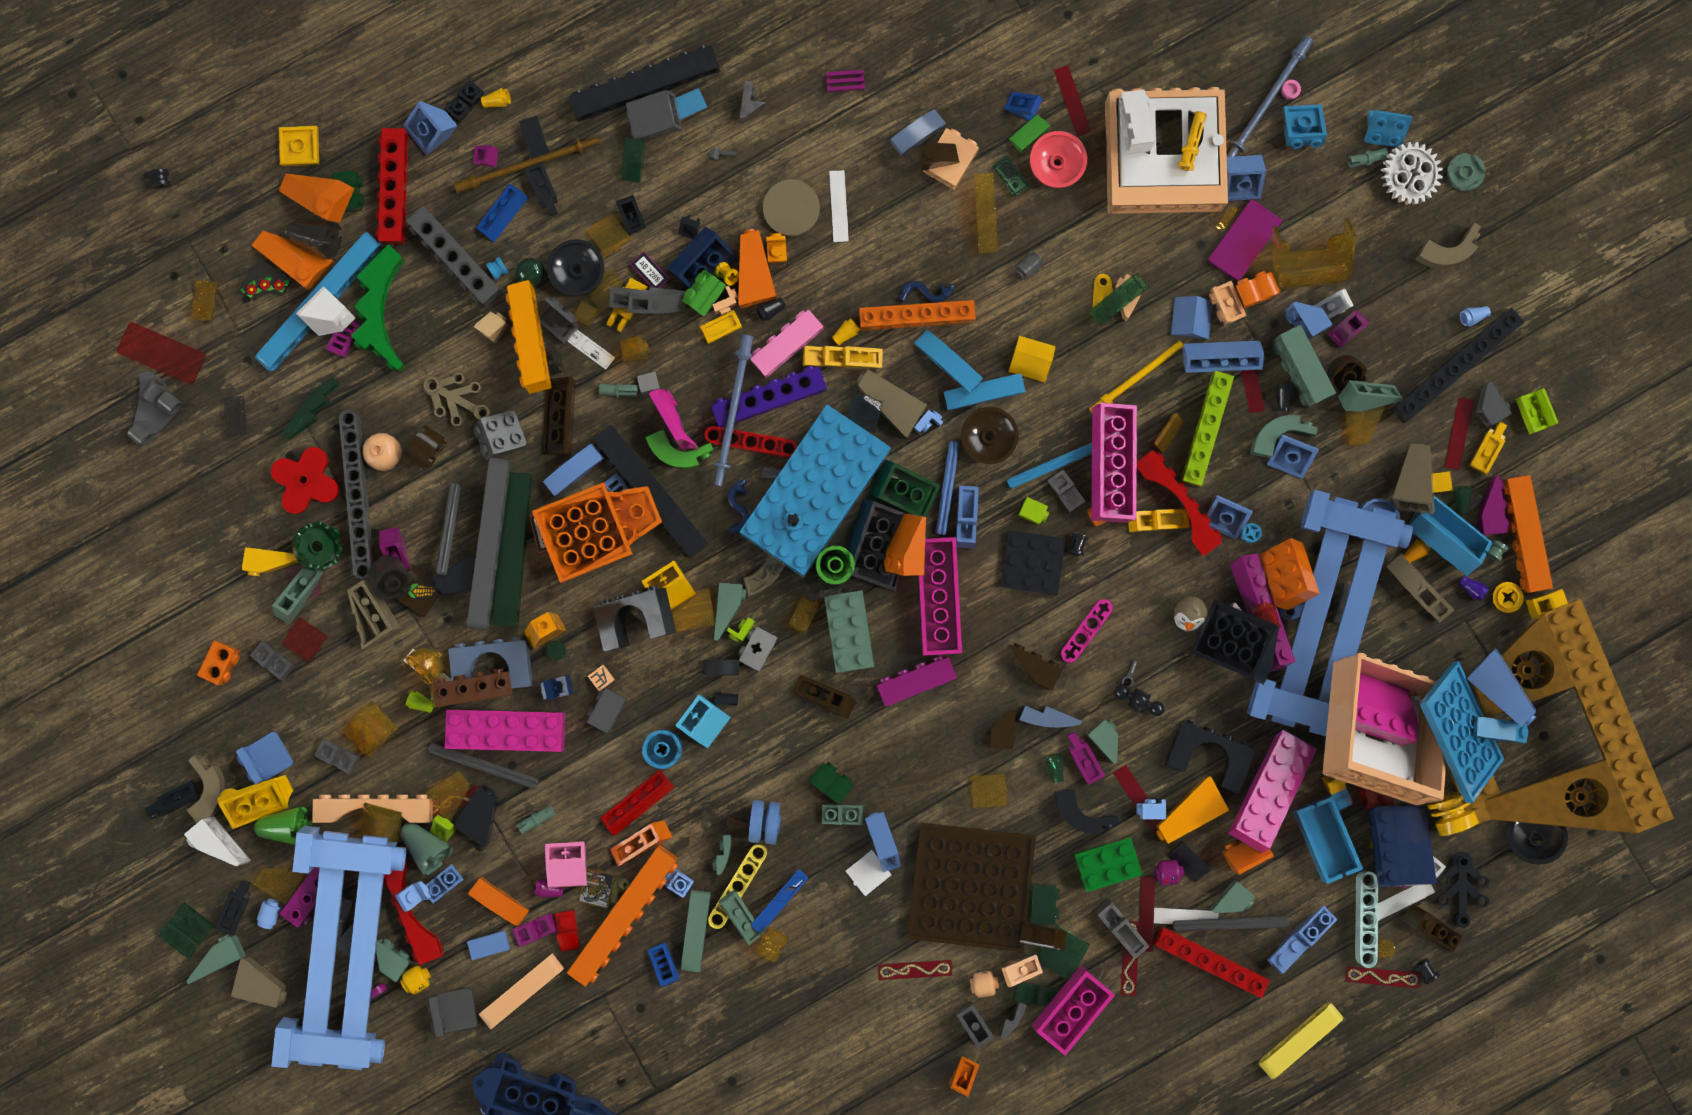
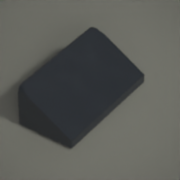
[1168,841,1211,882]

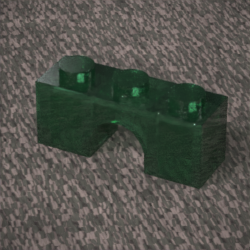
[1089,273,1150,326]

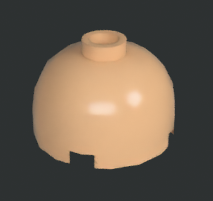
[362,433,402,471]

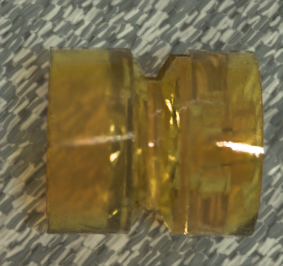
[754,926,789,962]

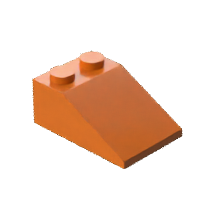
[884,514,926,576]

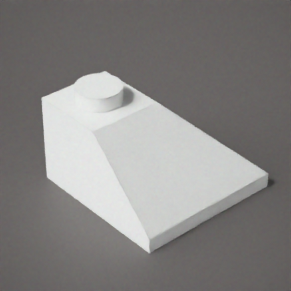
[296,286,355,336]

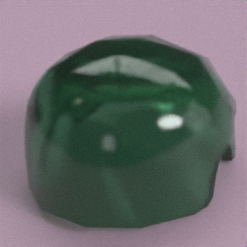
[516,257,546,286]

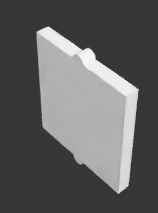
[846,850,891,896]

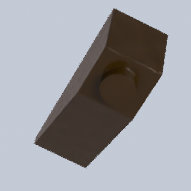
[792,675,856,719]

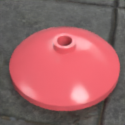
[1030,131,1087,188]

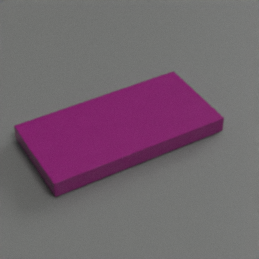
[1207,199,1283,282]

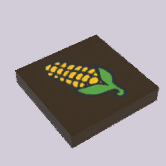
[392,565,441,617]

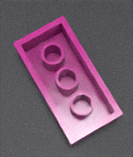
[1031,965,1115,1056]

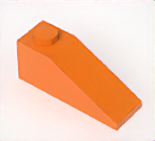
[610,820,672,867]

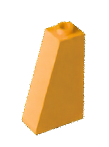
[524,612,567,650]
[1156,775,1229,844]

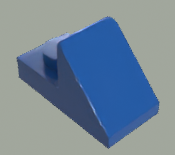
[1004,92,1043,121]

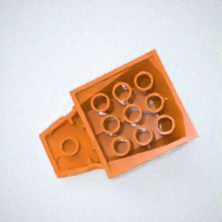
[532,482,662,583]

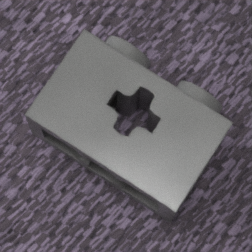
[738,627,778,672]

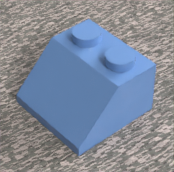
[1227,155,1266,201]

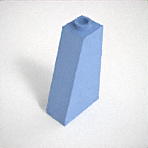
[1467,648,1536,727]

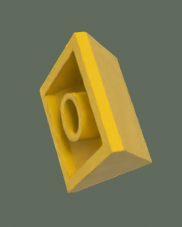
[1008,336,1056,383]

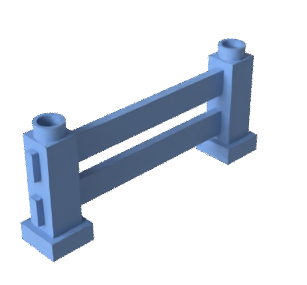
[1247,490,1413,736]

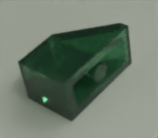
[622,137,646,183]

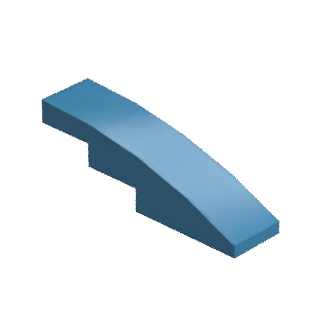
[914,329,983,393]
[944,374,1026,411]

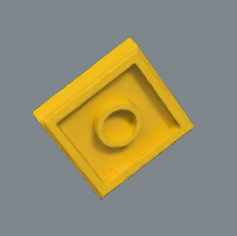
[279,126,319,166]

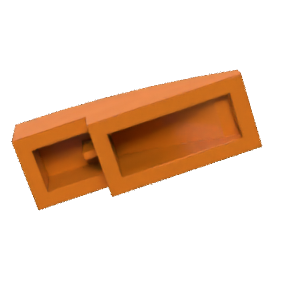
[468,877,530,927]

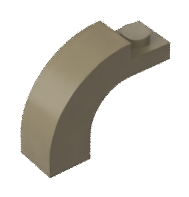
[1414,223,1481,269]
[187,755,226,823]

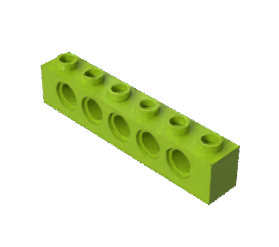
[1180,371,1234,488]

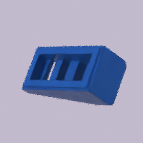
[647,943,681,987]

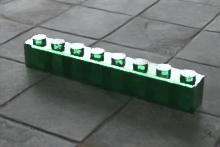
[490,472,533,627]

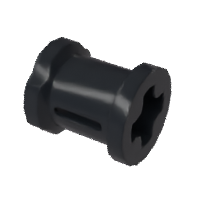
[1067,533,1088,556]
[1414,958,1440,985]

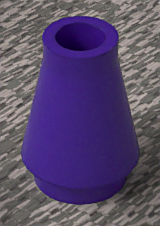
[1458,576,1489,601]

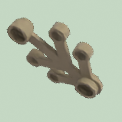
[423,373,490,427]

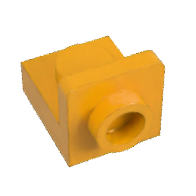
[766,233,787,263]

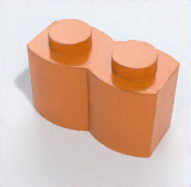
[1235,271,1280,309]

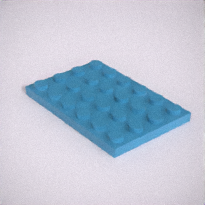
[1419,661,1504,803]

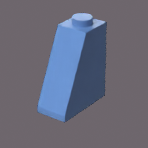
[865,812,901,873]

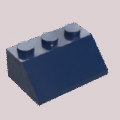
[667,226,738,289]

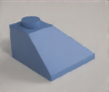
[403,101,457,155]

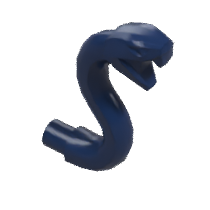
[898,281,954,303]
[727,479,750,535]

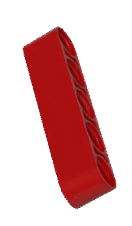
[705,426,797,458]

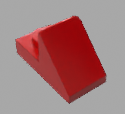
[555,909,581,952]

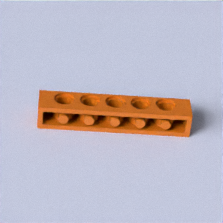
[859,300,975,331]

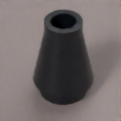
[756,297,786,321]
[1275,384,1294,411]

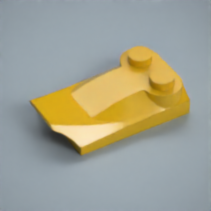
[217,775,293,829]

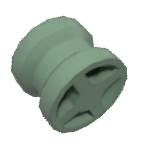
[1486,539,1508,562]

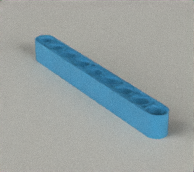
[255,232,382,372]

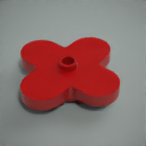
[271,447,339,514]

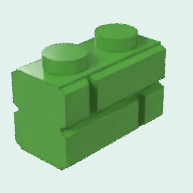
[682,270,726,317]

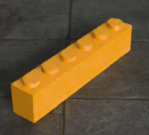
[506,280,552,394]

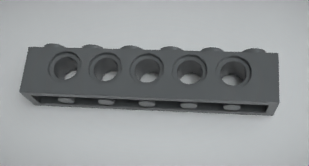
[406,206,502,307]

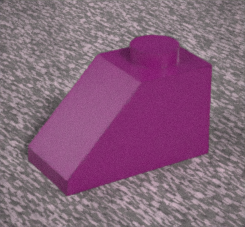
[379,527,410,574]

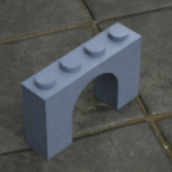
[448,637,533,688]

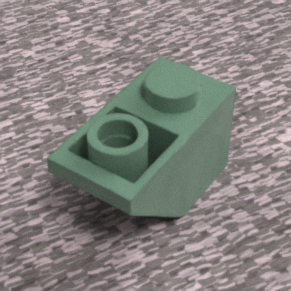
[376,938,413,982]

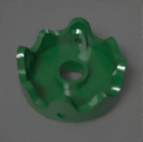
[292,522,343,571]

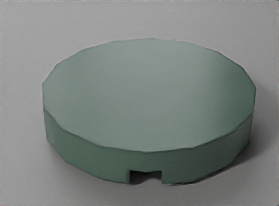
[1446,153,1485,192]

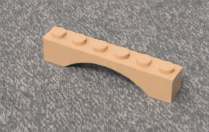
[312,794,433,823]

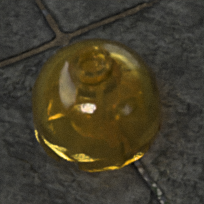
[406,647,444,685]

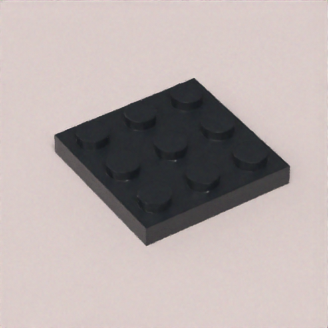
[1000,530,1066,595]

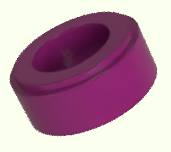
[370,983,387,1000]

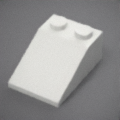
[184,817,251,866]

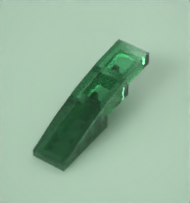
[281,376,342,441]

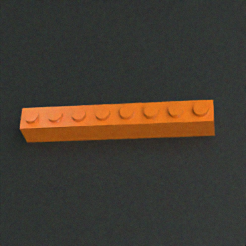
[567,845,678,987]

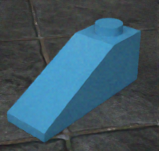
[1474,717,1528,743]

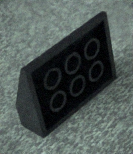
[846,499,905,592]
[1191,600,1279,685]

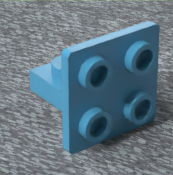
[1364,110,1412,148]

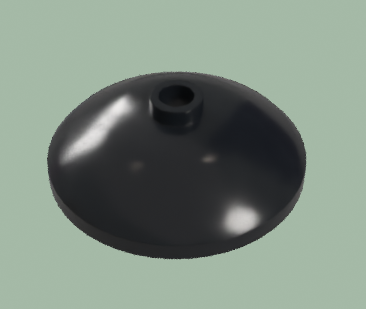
[547,239,605,297]
[1507,821,1568,865]

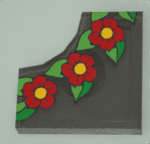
[239,258,293,301]

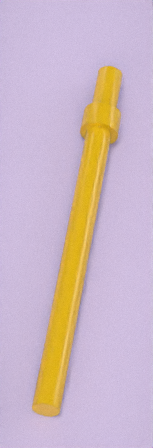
[1089,341,1184,413]

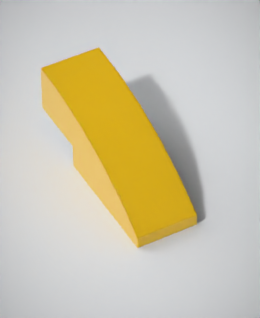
[1128,509,1190,532]

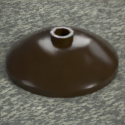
[961,407,1019,464]

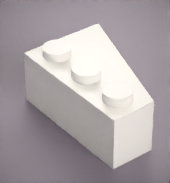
[1119,90,1155,154]

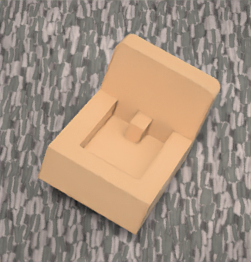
[713,285,738,315]

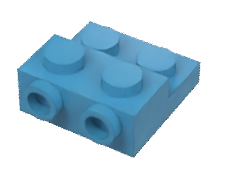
[1283,104,1327,149]

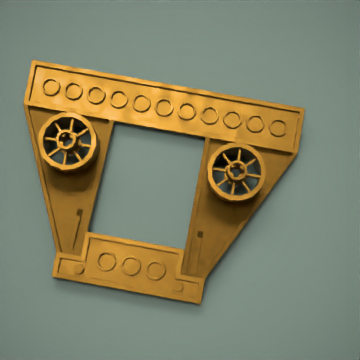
[1446,599,1674,833]

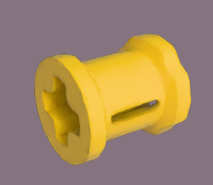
[715,262,739,286]

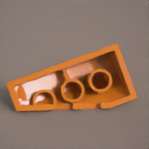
[279,174,355,223]
[252,230,335,292]

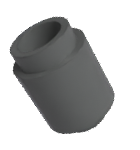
[1015,252,1043,280]

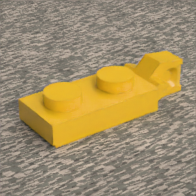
[1468,422,1507,475]

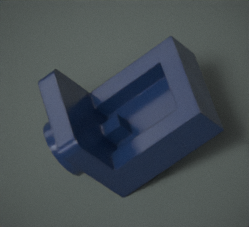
[540,675,574,700]

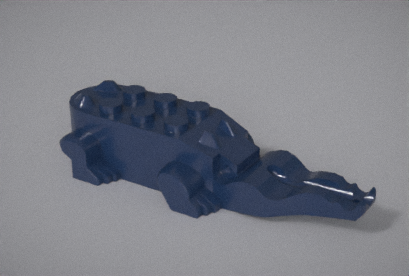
[472,1053,619,1115]

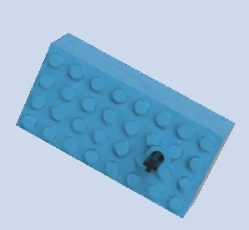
[740,405,891,578]

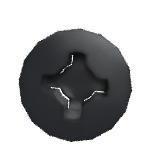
[149,169,171,189]

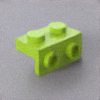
[1515,388,1558,435]

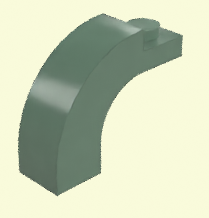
[1250,415,1318,458]

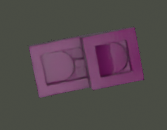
[512,913,557,947]

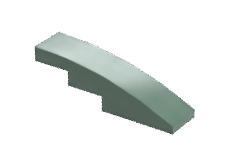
[681,890,711,972]

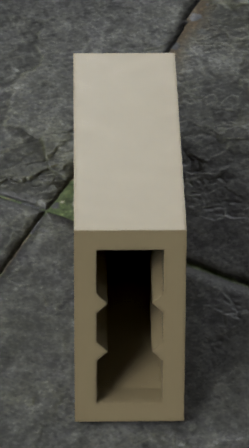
[857,370,927,439]
[1393,443,1435,514]

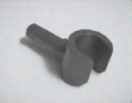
[709,148,736,161]
[1121,660,1137,687]

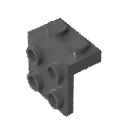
[539,297,579,344]
[473,410,527,461]
[427,988,478,1037]

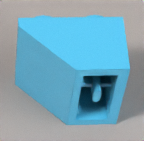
[675,694,731,748]

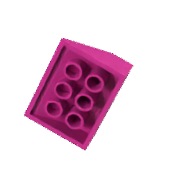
[1355,673,1419,746]

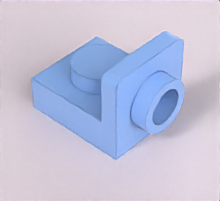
[913,410,943,434]
[395,881,431,912]

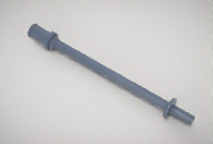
[1227,35,1314,157]
[713,334,754,486]

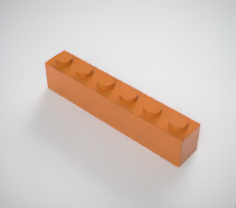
[1502,475,1553,593]

